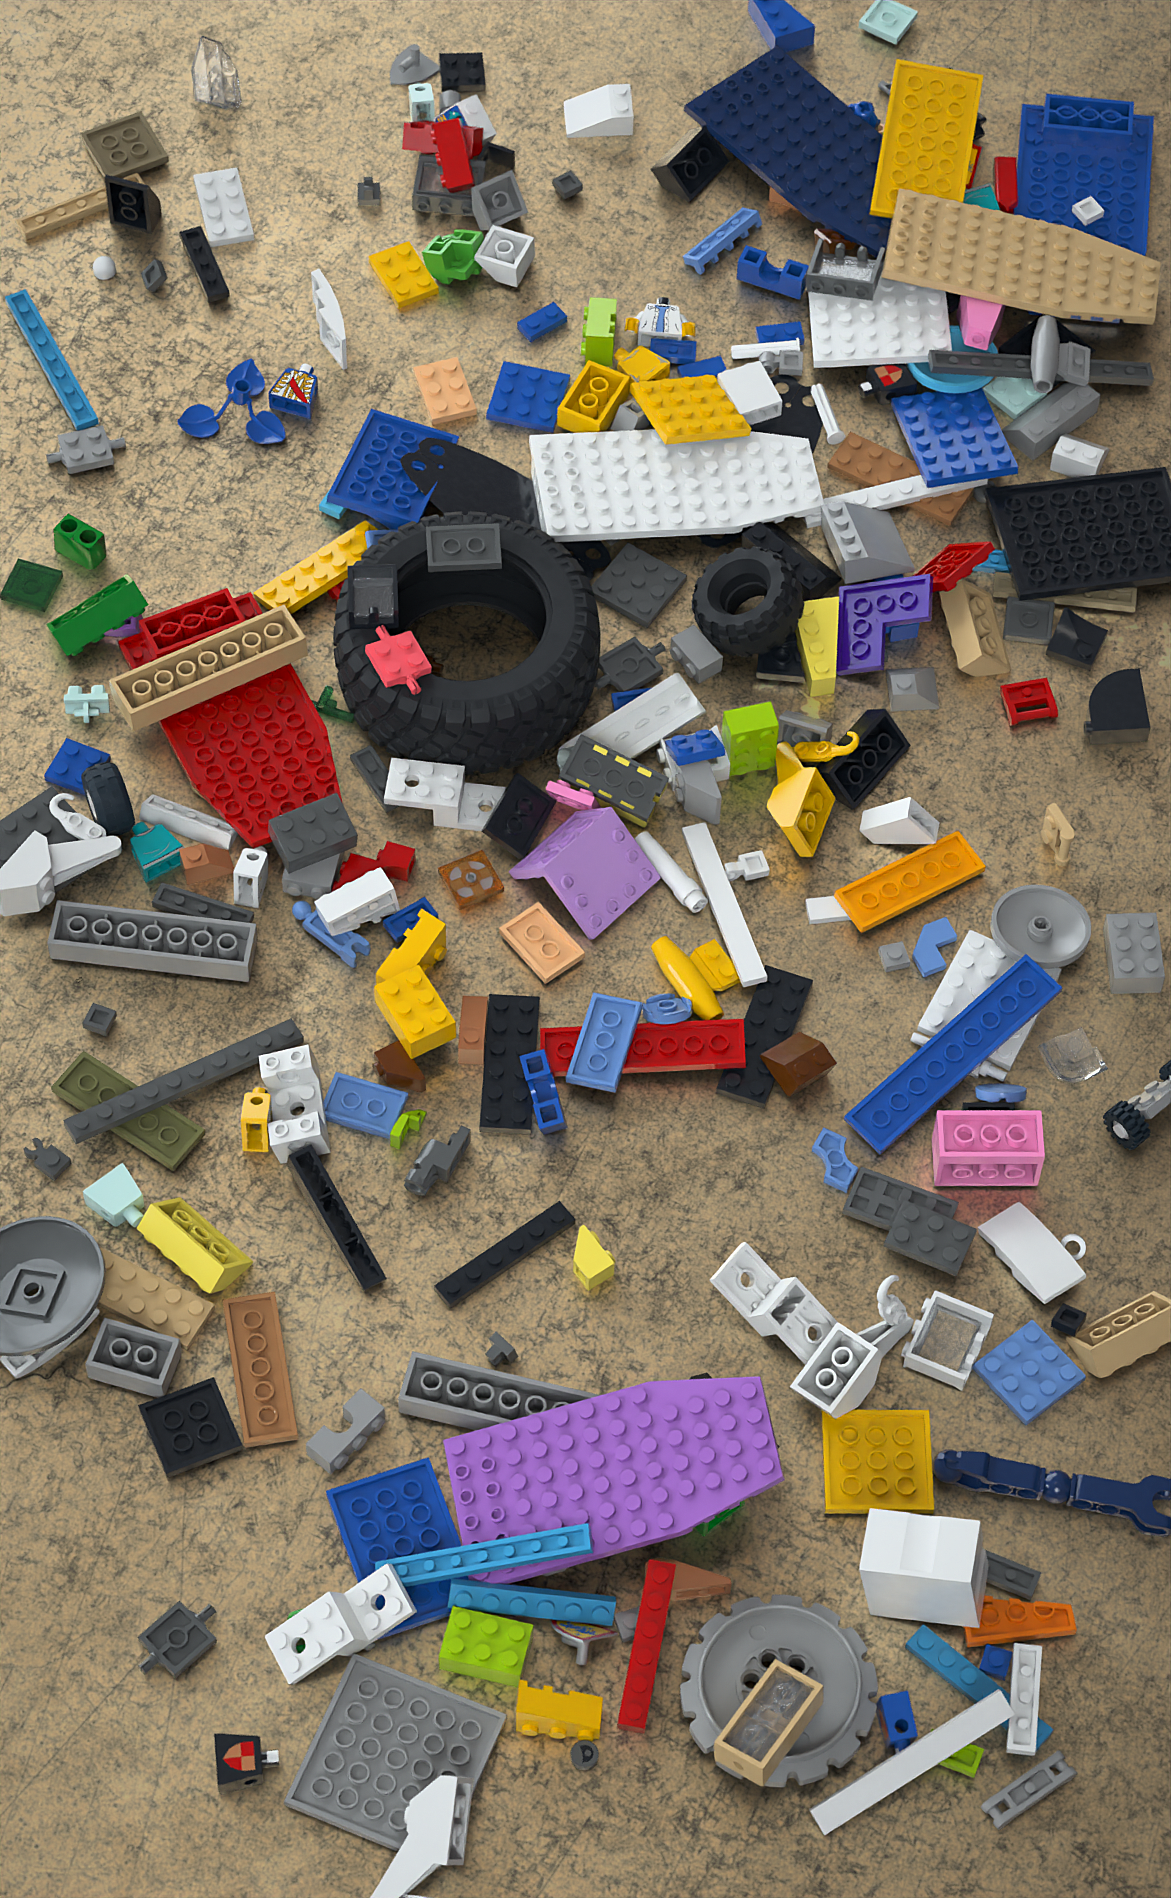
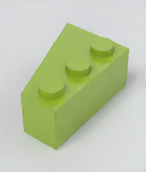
[581,297,617,367]

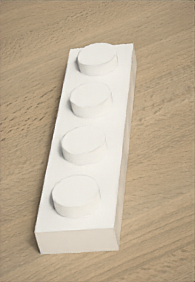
[1006,1643,1042,1756]

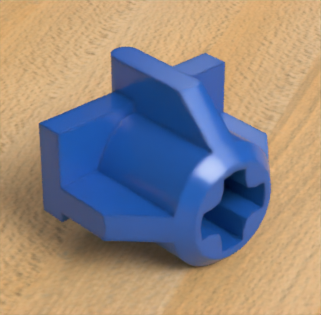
[849,101,881,129]

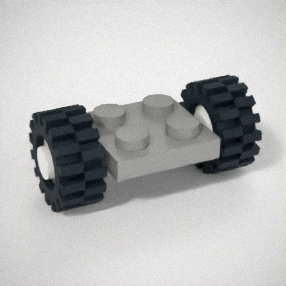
[1103,1060,1171,1150]

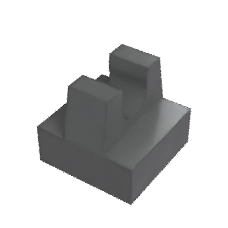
[358,177,380,206]
[485,1331,518,1367]

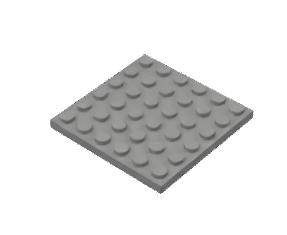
[284,1653,507,1869]

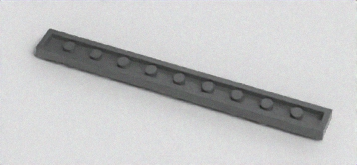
[928,350,1154,386]
[64,1018,304,1144]

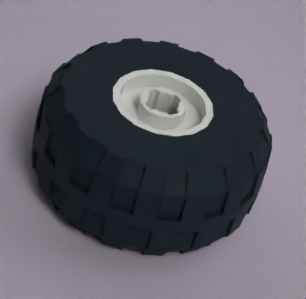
[81,761,135,836]

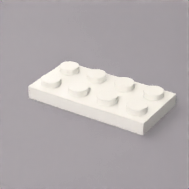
[193,168,254,247]

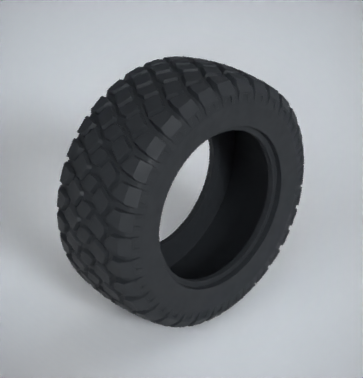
[333,511,601,775]

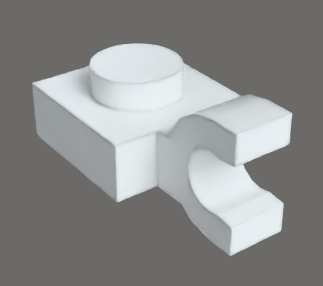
[725,850,770,882]

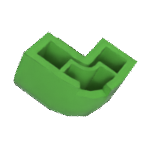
[422,229,484,285]

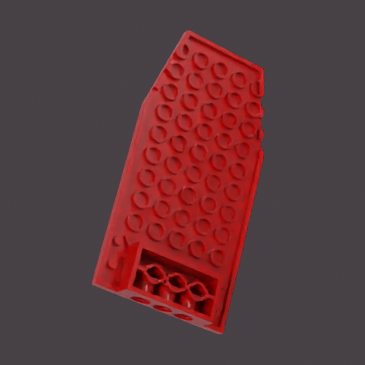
[118,588,343,849]

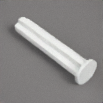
[731,338,800,359]
[811,383,845,445]

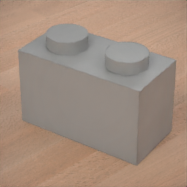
[670,625,723,684]

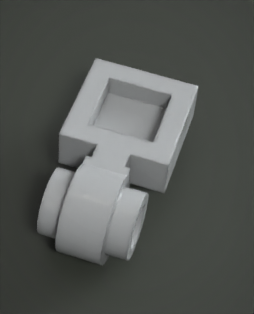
[759,350,803,376]

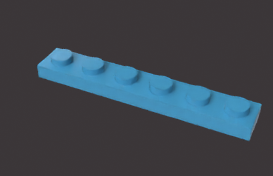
[448,1578,616,1626]
[905,1624,1054,1753]

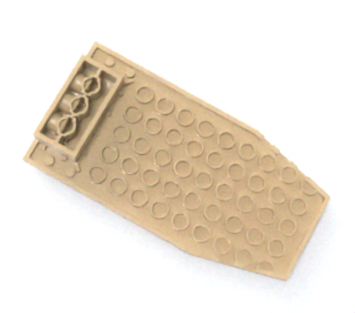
[881,188,1161,325]

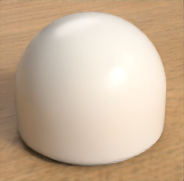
[93,256,116,280]
[1060,1234,1086,1261]

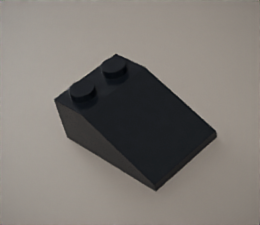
[104,174,162,234]

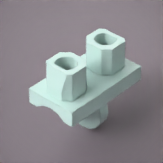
[64,685,110,723]

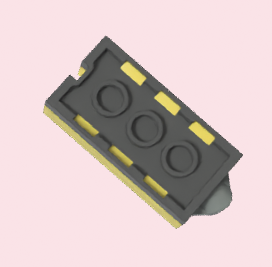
[556,734,669,828]

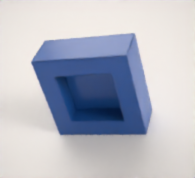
[979,1644,1013,1681]

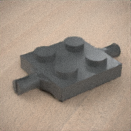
[595,637,666,692]
[138,1601,217,1679]

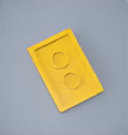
[368,241,439,309]

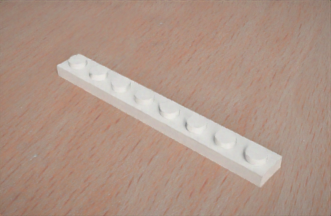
[803,475,988,528]

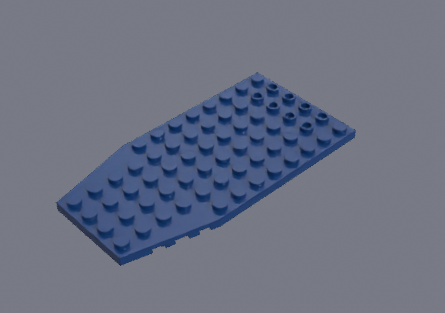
[1013,94,1154,323]

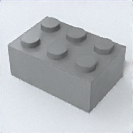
[1103,913,1165,994]
[86,1318,182,1398]

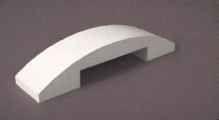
[0,1307,100,1379]

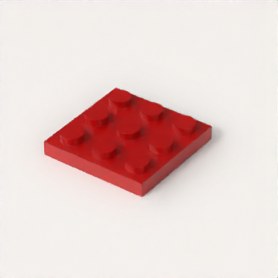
[912,541,995,592]

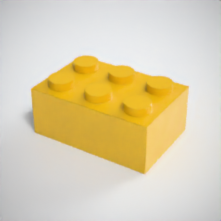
[557,360,630,433]
[374,965,456,1059]

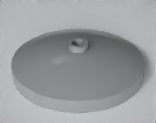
[990,885,1091,969]

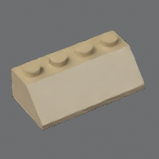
[939,578,1011,677]
[1066,1291,1171,1378]

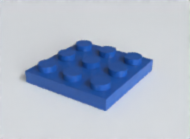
[486,361,570,433]

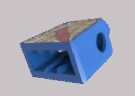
[268,364,318,419]

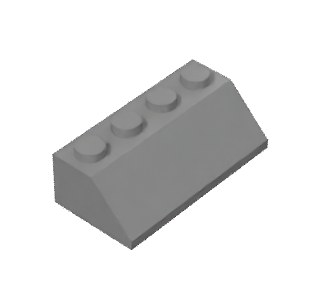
[1002,382,1100,461]

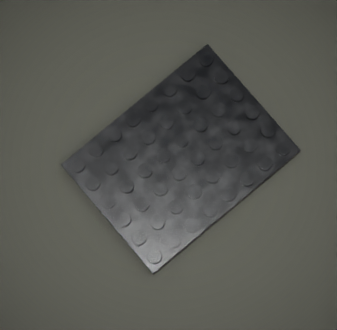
[984,467,1171,601]

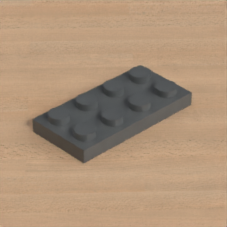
[842,1166,959,1231]

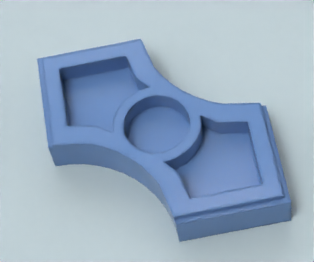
[812,1127,858,1193]

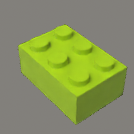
[721,701,779,776]
[439,1606,533,1688]

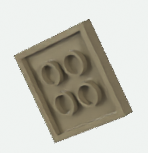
[80,111,169,178]

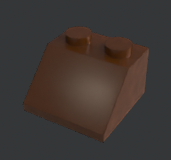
[759,1032,837,1098]

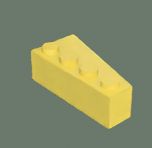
[794,596,839,697]

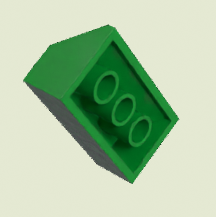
[46,574,149,656]

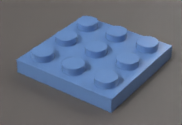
[972,1319,1086,1426]

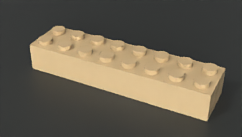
[109,605,308,732]

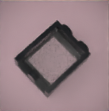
[348,564,399,629]

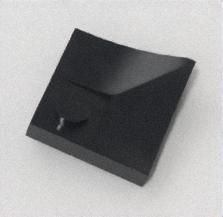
[1046,607,1108,671]

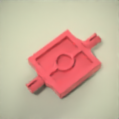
[365,625,432,695]

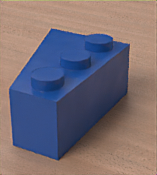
[748,0,815,53]

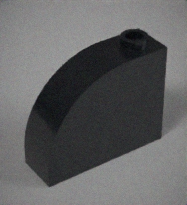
[1083,668,1151,745]

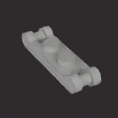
[981,1751,1078,1830]

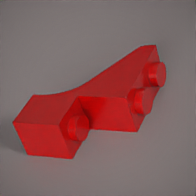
[331,841,416,892]

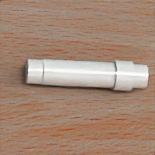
[634,831,708,913]

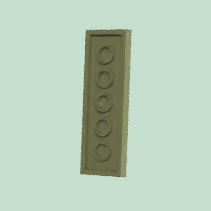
[51,1051,205,1171]

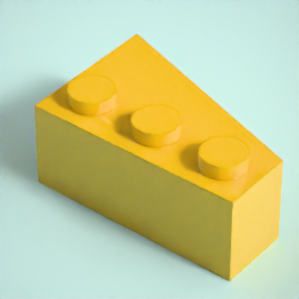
[516,1679,603,1741]

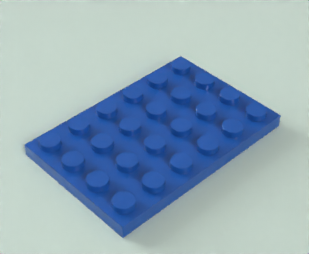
[891,388,1018,488]
[327,409,459,526]
[326,1457,469,1640]

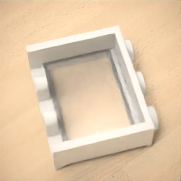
[901,1290,994,1391]

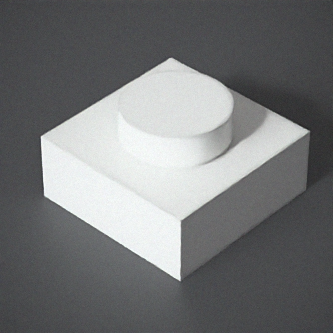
[1072,196,1104,226]

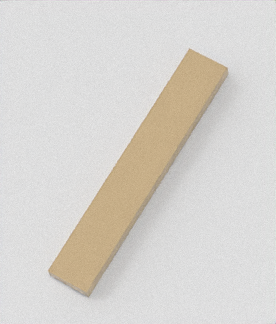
[15,173,145,240]

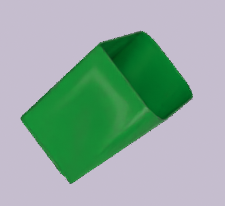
[53,513,107,570]

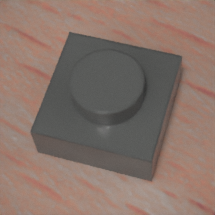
[552,170,583,199]
[141,259,168,292]
[82,1003,117,1036]

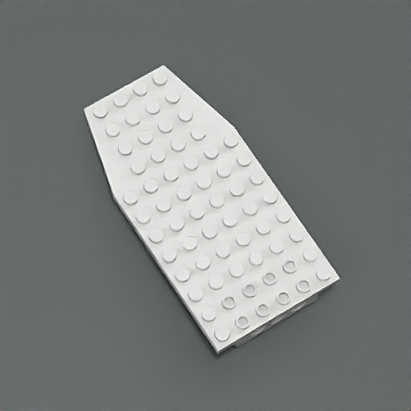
[529,429,824,542]

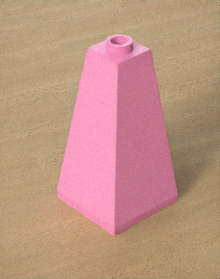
[956,295,1005,351]

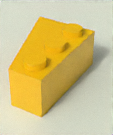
[376,909,447,985]

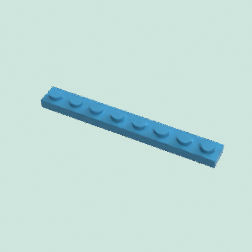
[5,289,99,431]
[375,1523,593,1587]

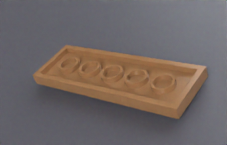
[827,431,973,526]
[222,1291,298,1448]

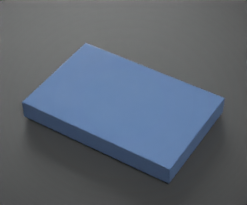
[324,1072,409,1139]

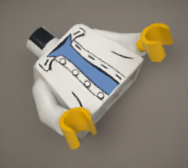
[624,297,696,347]

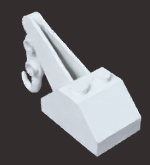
[0,793,122,916]
[790,1275,914,1419]
[370,1775,474,1898]

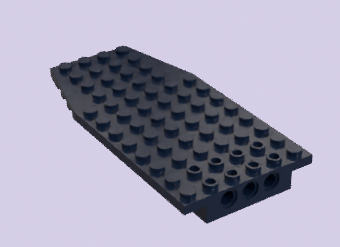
[684,46,892,258]

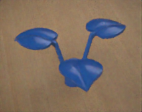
[177,358,285,444]

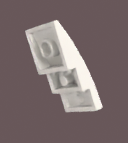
[311,269,347,370]
[978,1202,1086,1304]

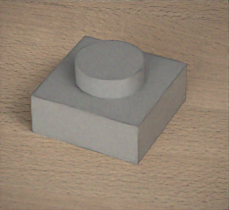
[878,941,910,972]
[613,1606,640,1643]

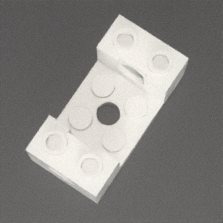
[259,1045,331,1164]

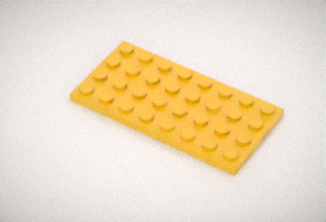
[870,59,983,219]

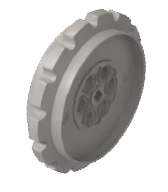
[680,1594,878,1787]

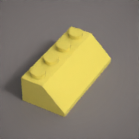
[136,1197,253,1293]

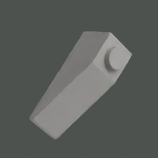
[611,398,651,431]

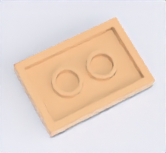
[413,357,477,425]
[499,902,585,984]

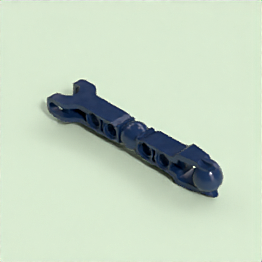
[932,1449,1171,1537]

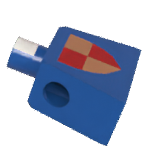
[876,1690,918,1754]

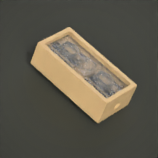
[714,1659,823,1787]

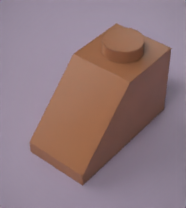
[179,843,234,885]

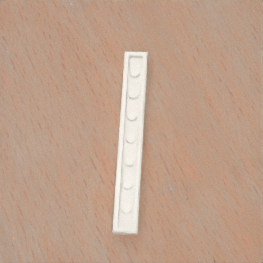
[682,822,767,987]
[809,1689,1015,1835]

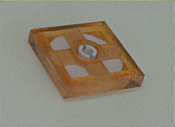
[438,849,504,910]

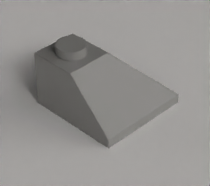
[886,667,939,712]

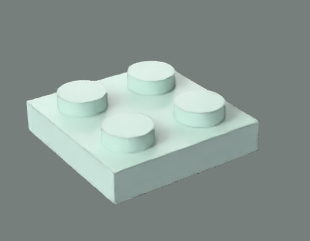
[858,0,918,44]
[983,377,1047,420]

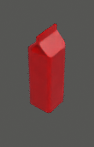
[993,156,1018,214]

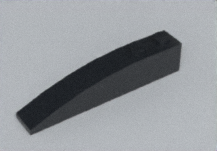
[286,1144,387,1292]

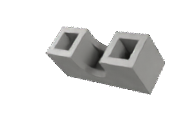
[306,1388,385,1474]

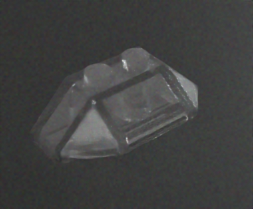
[191,36,242,110]

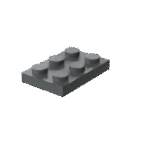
[426,523,502,572]
[884,1200,977,1276]

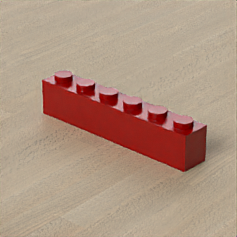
[617,1559,677,1734]

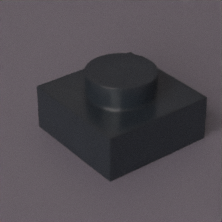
[1051,1303,1087,1337]

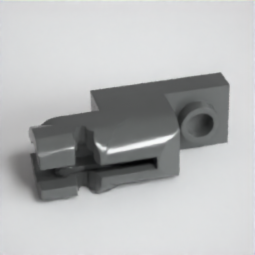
[404,1125,471,1196]

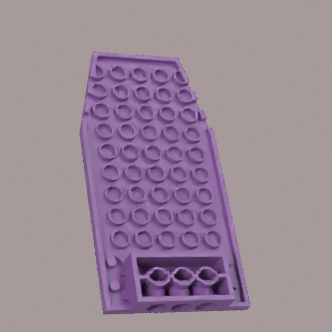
[443,1376,785,1584]

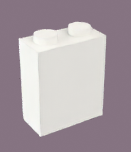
[717,360,782,425]

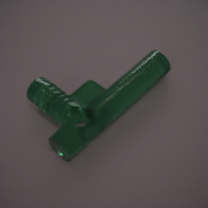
[311,686,354,723]

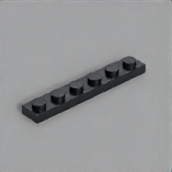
[434,1201,576,1309]

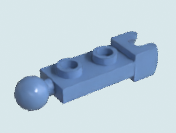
[292,900,371,968]

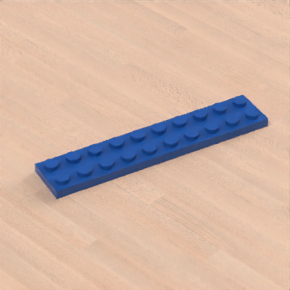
[844,954,1062,1154]

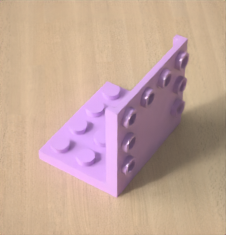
[509,807,661,940]

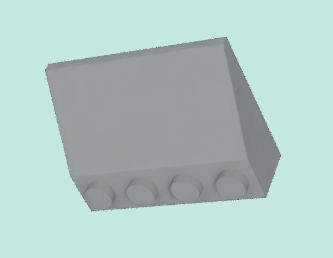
[821,502,915,584]

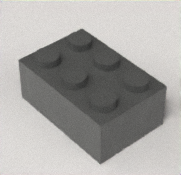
[268,793,358,874]

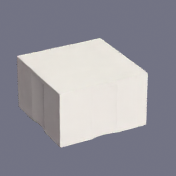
[859,1508,989,1628]

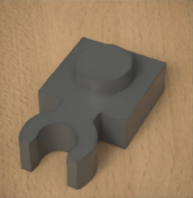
[24,1137,71,1181]

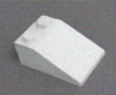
[564,84,633,138]

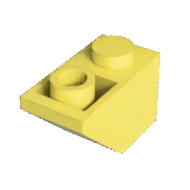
[573,1225,615,1291]

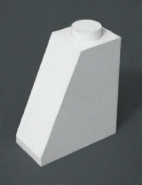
[860,797,939,844]

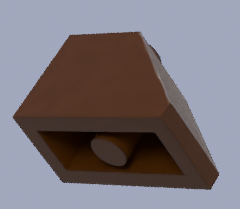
[372,1040,426,1093]

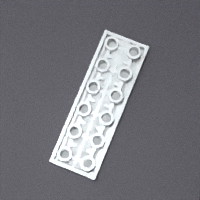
[558,673,706,759]

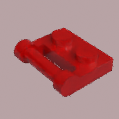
[1000,677,1058,726]

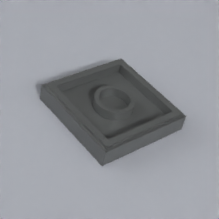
[1003,596,1055,645]

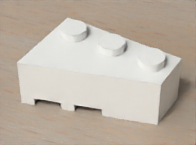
[314,867,400,936]

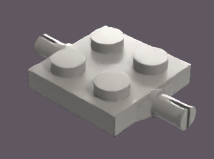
[46,425,126,474]

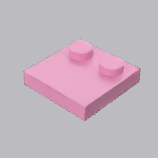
[545,780,601,811]

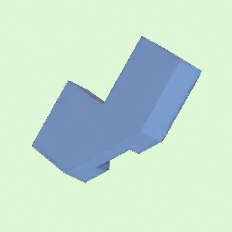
[912,917,957,978]

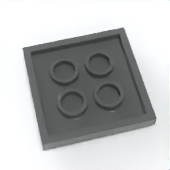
[591,543,687,628]

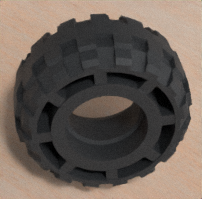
[692,546,804,657]

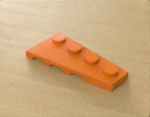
[963,1595,1077,1647]

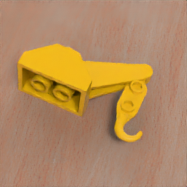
[767,731,859,857]

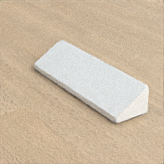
[139,794,238,850]

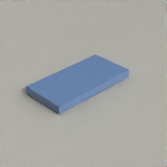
[566,992,643,1093]

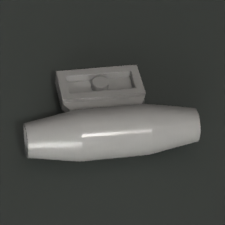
[1030,315,1090,393]

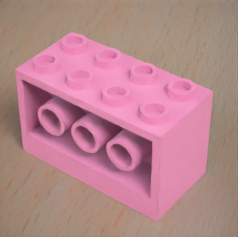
[932,1110,1045,1186]

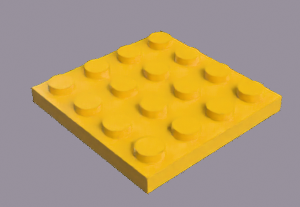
[629,375,751,445]
[821,1410,934,1514]

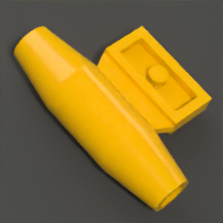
[651,936,741,1020]

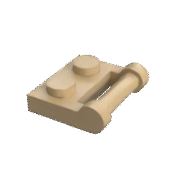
[1041,803,1075,866]

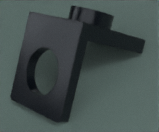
[476,142,515,175]

